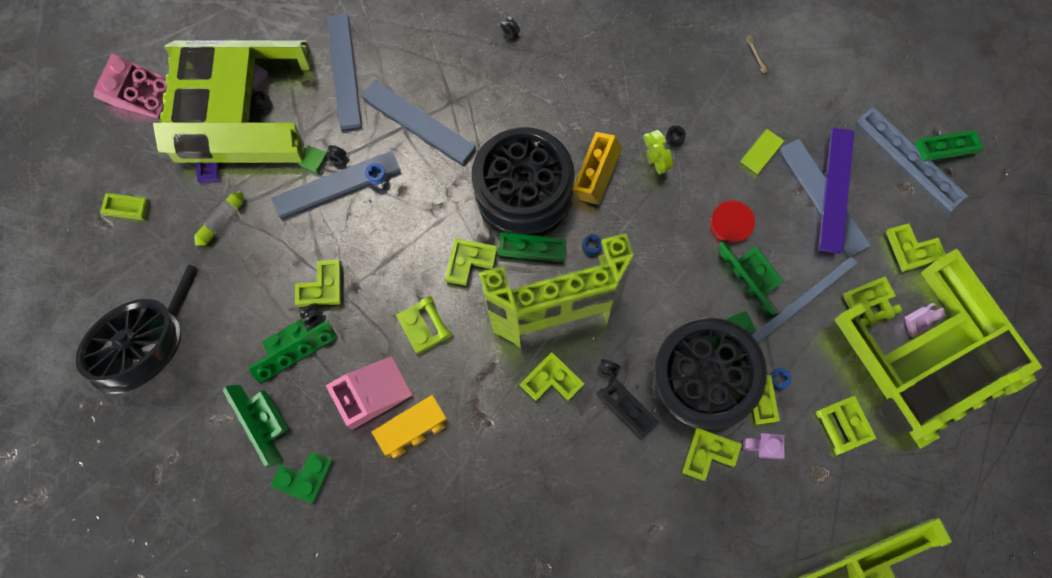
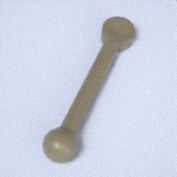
[746,35,769,73]

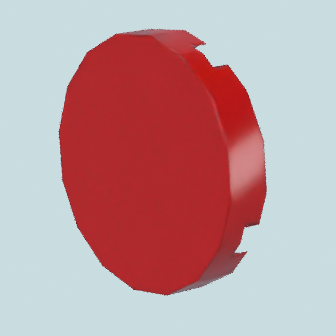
[710,200,755,244]

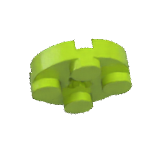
[643,130,673,175]

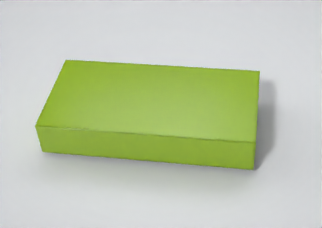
[741,129,784,174]
[100,193,150,221]

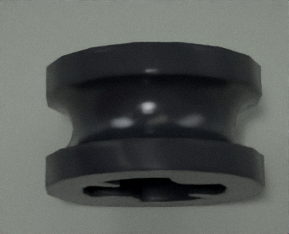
[500,17,520,38]
[251,91,272,113]
[665,125,686,147]
[325,145,347,164]
[299,304,323,325]
[597,359,620,378]

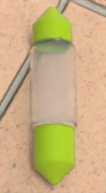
[194,192,243,246]

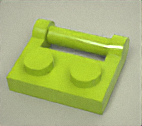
[396,296,452,355]
[815,395,877,455]

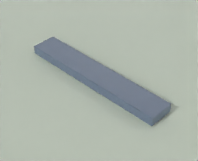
[327,14,361,130]
[362,80,476,164]
[856,106,968,212]
[779,139,871,258]
[271,150,401,219]
[752,257,857,344]

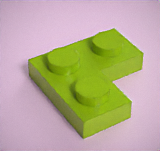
[886,223,946,272]
[445,238,498,286]
[295,259,341,307]
[520,352,585,402]
[727,375,780,425]
[682,428,742,481]

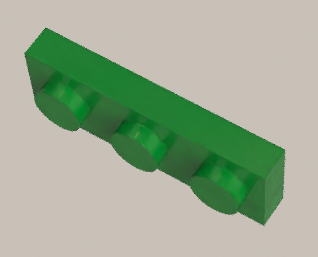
[915,130,984,162]
[498,232,566,263]

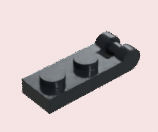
[597,377,660,439]

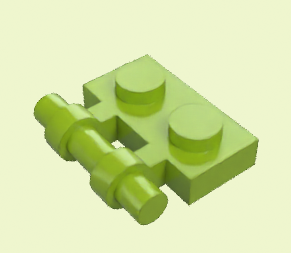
[843,276,902,327]

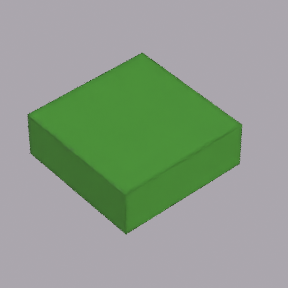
[298,145,327,173]

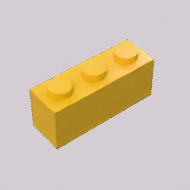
[572,132,622,205]
[372,395,449,459]

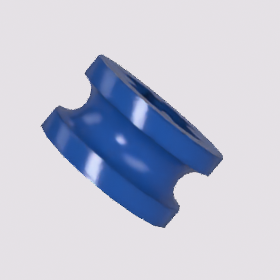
[365,163,386,185]
[582,234,602,256]
[770,368,792,390]

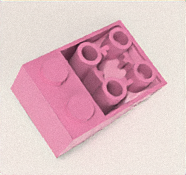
[94,53,167,118]
[326,356,413,430]

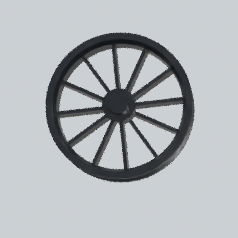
[75,299,182,394]

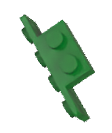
[719,242,785,316]
[248,319,338,383]
[223,385,288,467]

